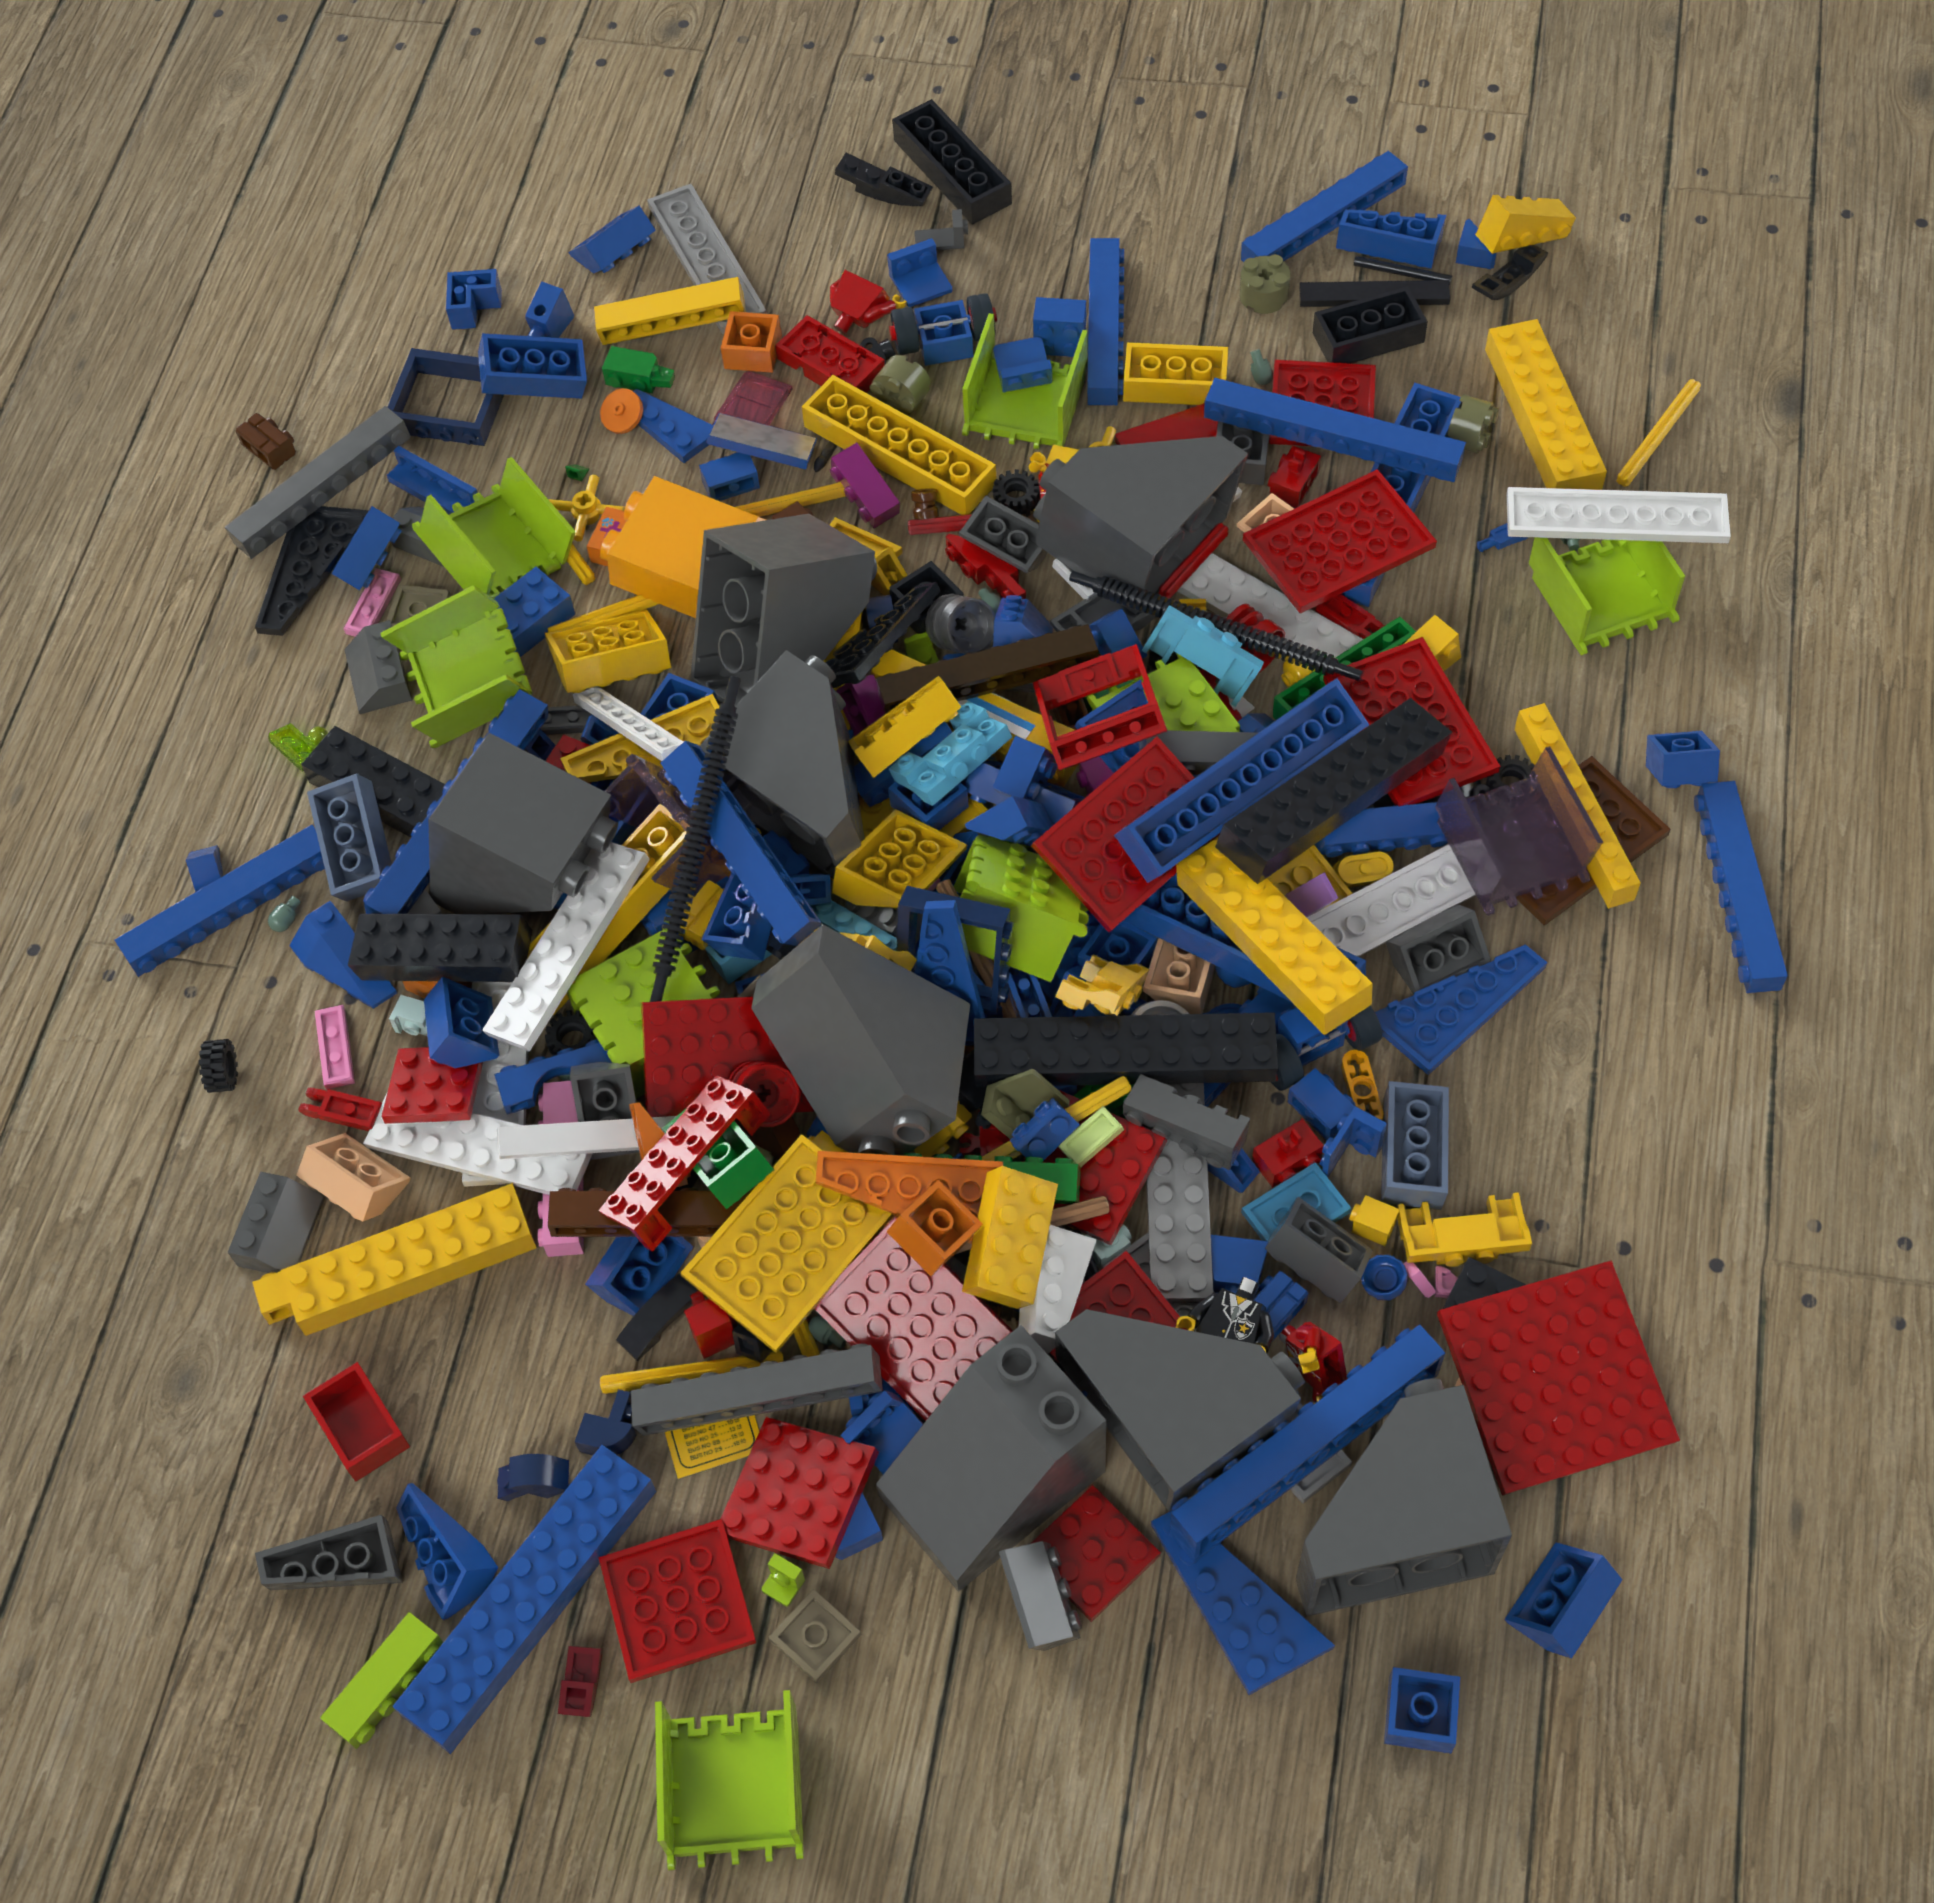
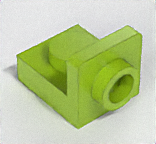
[904,632,939,665]
[762,1553,805,1607]

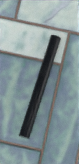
[1354,256,1452,285]

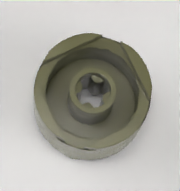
[1239,254,1291,314]
[870,355,931,414]
[1447,394,1499,453]

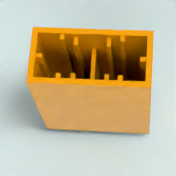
[600,476,766,618]

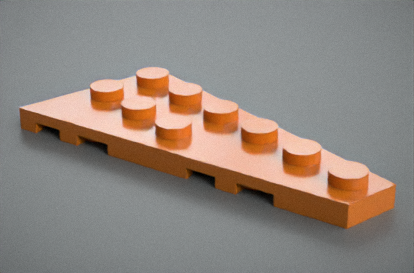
[816,1151,1003,1245]

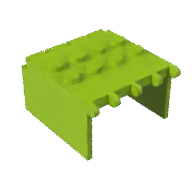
[962,313,1088,449]
[412,457,576,599]
[1529,537,1685,655]
[380,585,533,748]
[1087,653,1240,732]
[954,835,1089,982]
[567,930,720,1099]
[655,1690,804,1871]

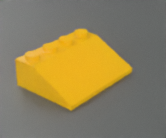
[545,609,671,693]
[832,809,967,908]

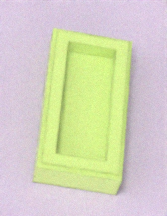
[1058,1106,1124,1168]

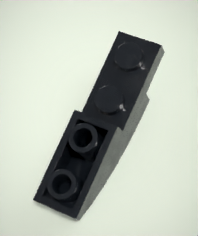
[835,152,933,206]

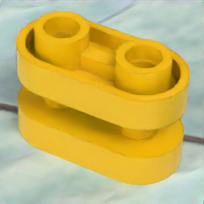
[1332,852,1393,888]

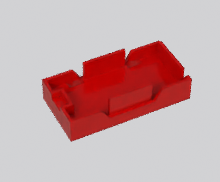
[775,315,885,393]

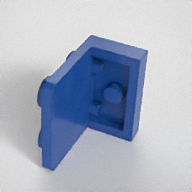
[993,337,1052,392]
[841,1390,923,1475]

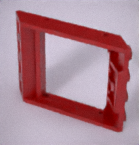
[1033,644,1167,771]

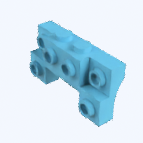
[1142,605,1264,707]
[889,701,1012,806]

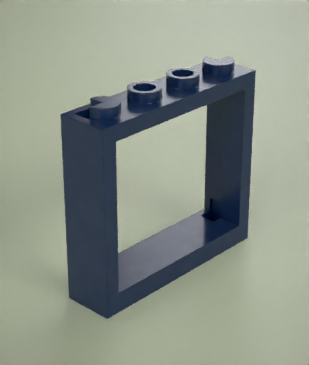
[387,348,504,446]
[896,886,1014,1016]

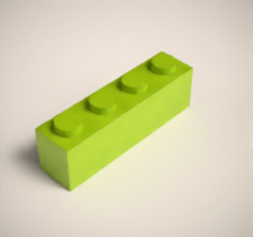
[320,1612,443,1749]

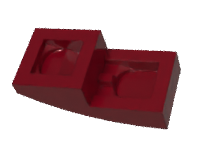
[558,1646,603,1717]

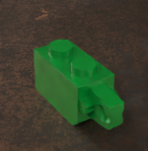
[602,346,675,394]

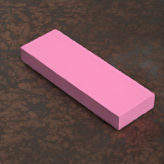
[344,568,401,637]
[315,1005,355,1090]

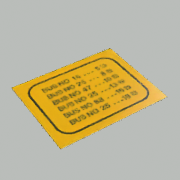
[665,1415,759,1479]

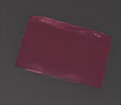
[712,371,793,425]

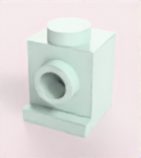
[389,995,427,1036]
[1085,1224,1132,1270]

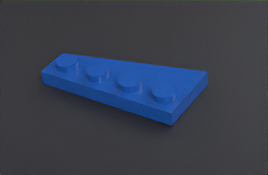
[633,389,713,463]

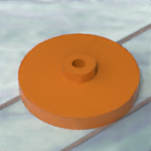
[600,388,643,434]

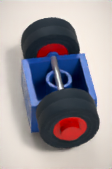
[889,293,997,366]
[1271,1005,1382,1091]

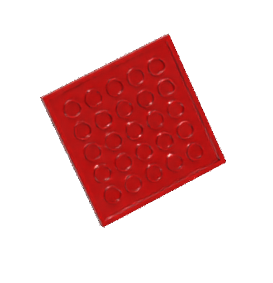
[1436,1260,1680,1496]

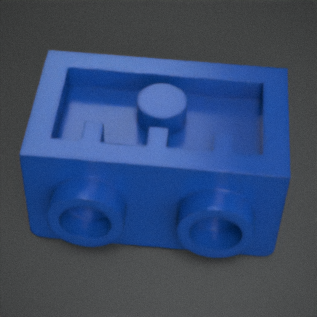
[1010,1098,1080,1161]

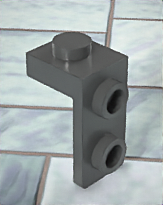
[915,209,968,250]

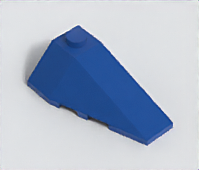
[289,901,397,1009]
[396,1483,498,1620]

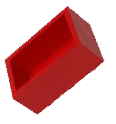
[303,1362,410,1482]

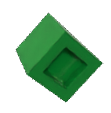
[565,464,589,482]

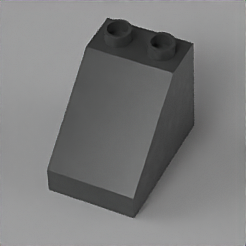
[1033,436,1248,615]
[690,514,877,706]
[700,650,865,879]
[428,733,618,915]
[751,925,970,1156]
[1055,1309,1305,1512]
[876,1325,1106,1592]
[1296,1379,1512,1617]

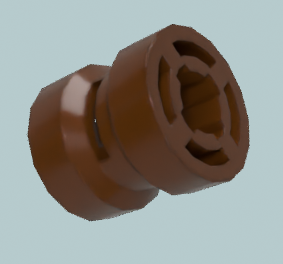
[911,489,939,520]

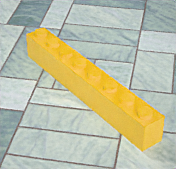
[1514,703,1641,909]

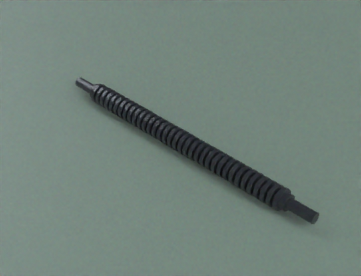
[1069,571,1364,682]
[650,676,741,1002]

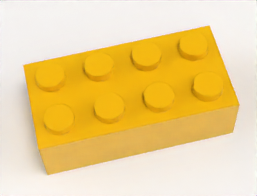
[1123,342,1228,405]
[962,1166,1058,1309]

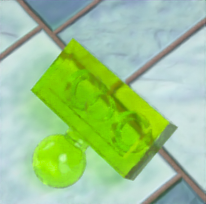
[268,723,328,772]

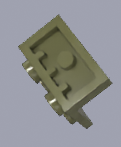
[981,1069,1070,1139]

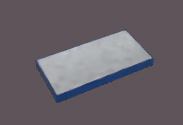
[707,413,817,469]

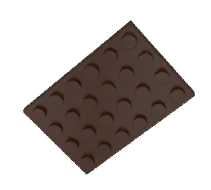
[1466,756,1671,926]

